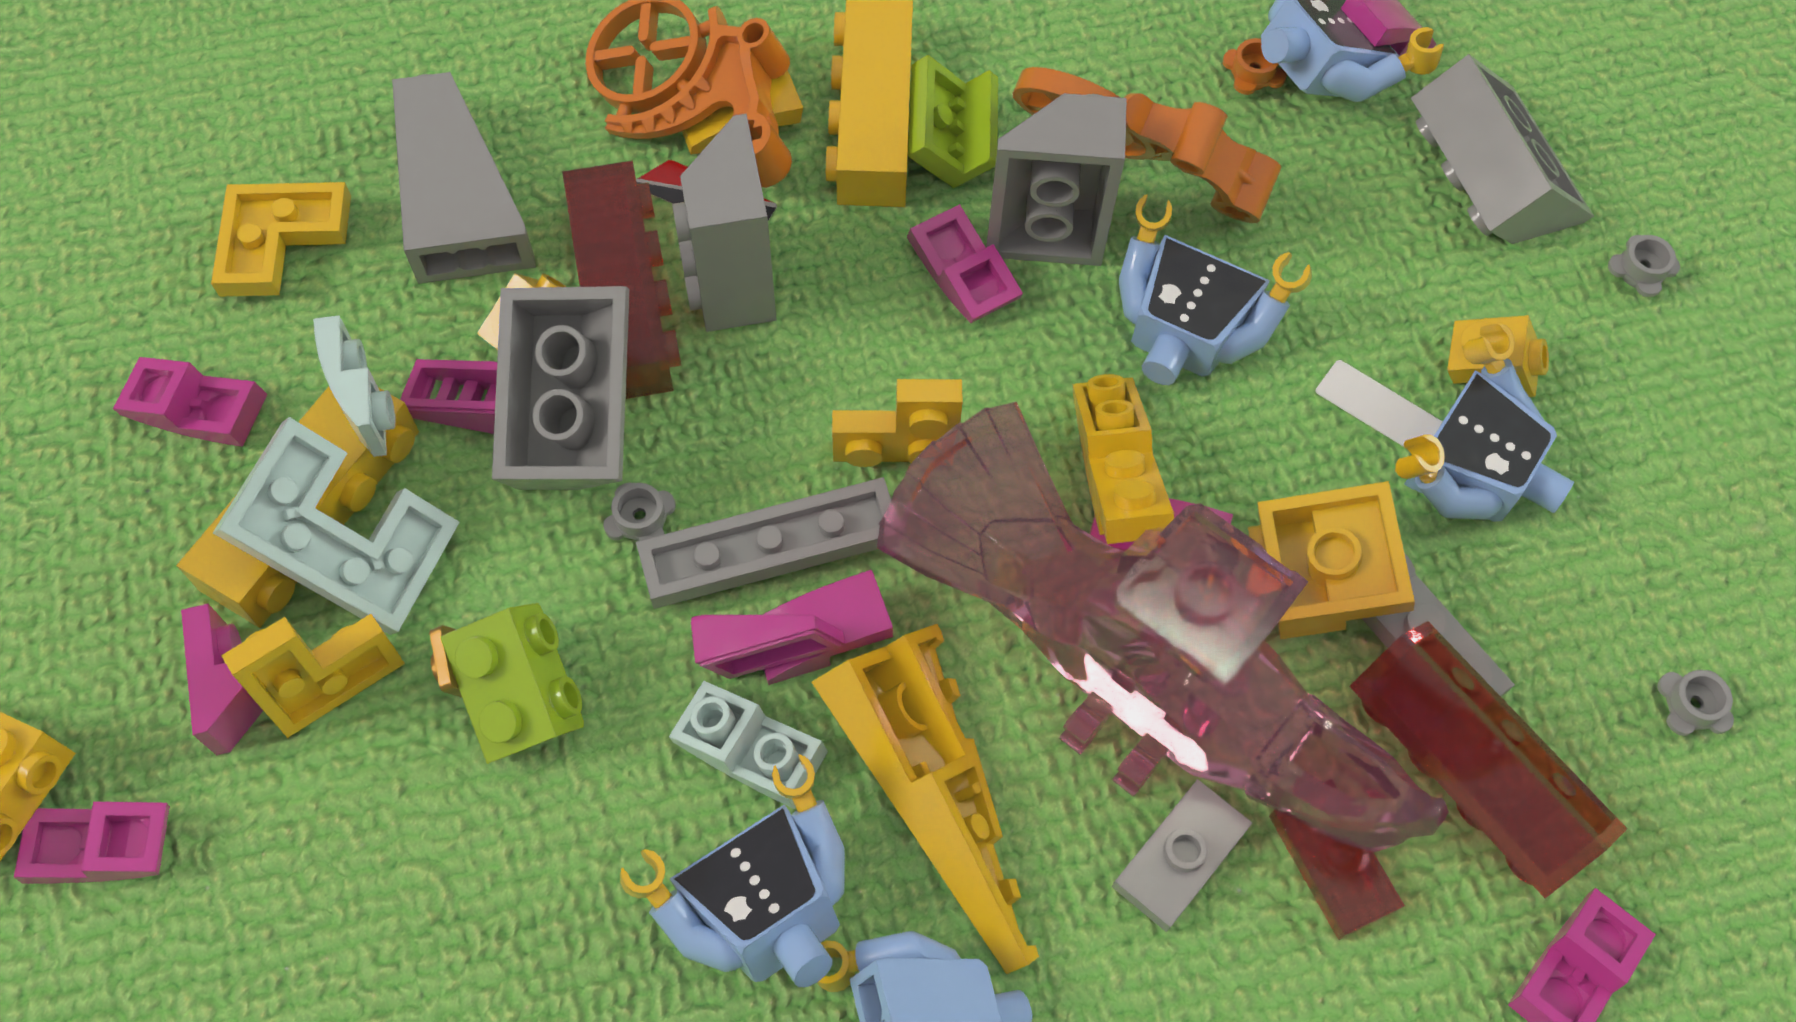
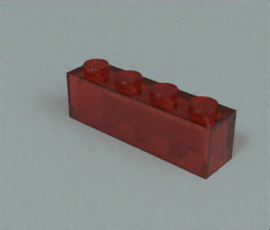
[562,160,682,399]
[1349,621,1628,898]

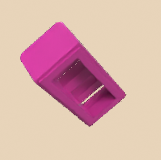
[400,359,497,434]
[691,615,845,679]

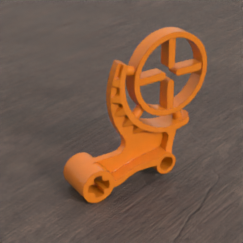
[585,0,792,188]
[1013,67,1282,223]

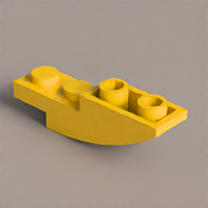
[1072,374,1175,544]

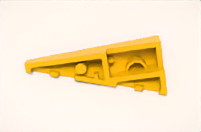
[811,624,1039,974]

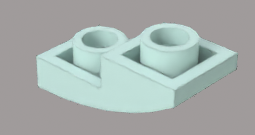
[313,315,395,457]
[669,681,828,809]

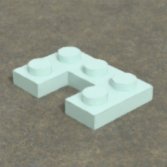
[213,417,459,635]

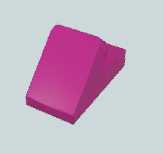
[181,603,263,756]

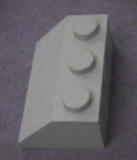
[1411,54,1594,244]
[986,93,1127,266]
[672,114,777,332]
[492,286,629,490]

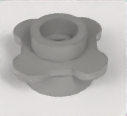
[1608,235,1680,297]
[603,482,676,541]
[1657,670,1734,736]

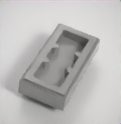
[1112,779,1252,932]

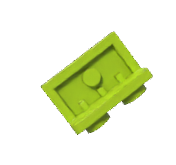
[908,55,998,188]
[440,603,584,764]

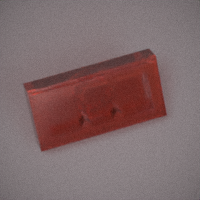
[1269,782,1405,940]

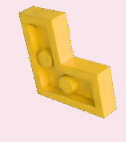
[211,182,351,297]
[832,379,963,467]
[221,614,405,738]

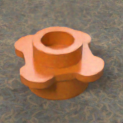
[1223,38,1287,95]

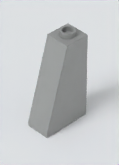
[392,72,536,284]

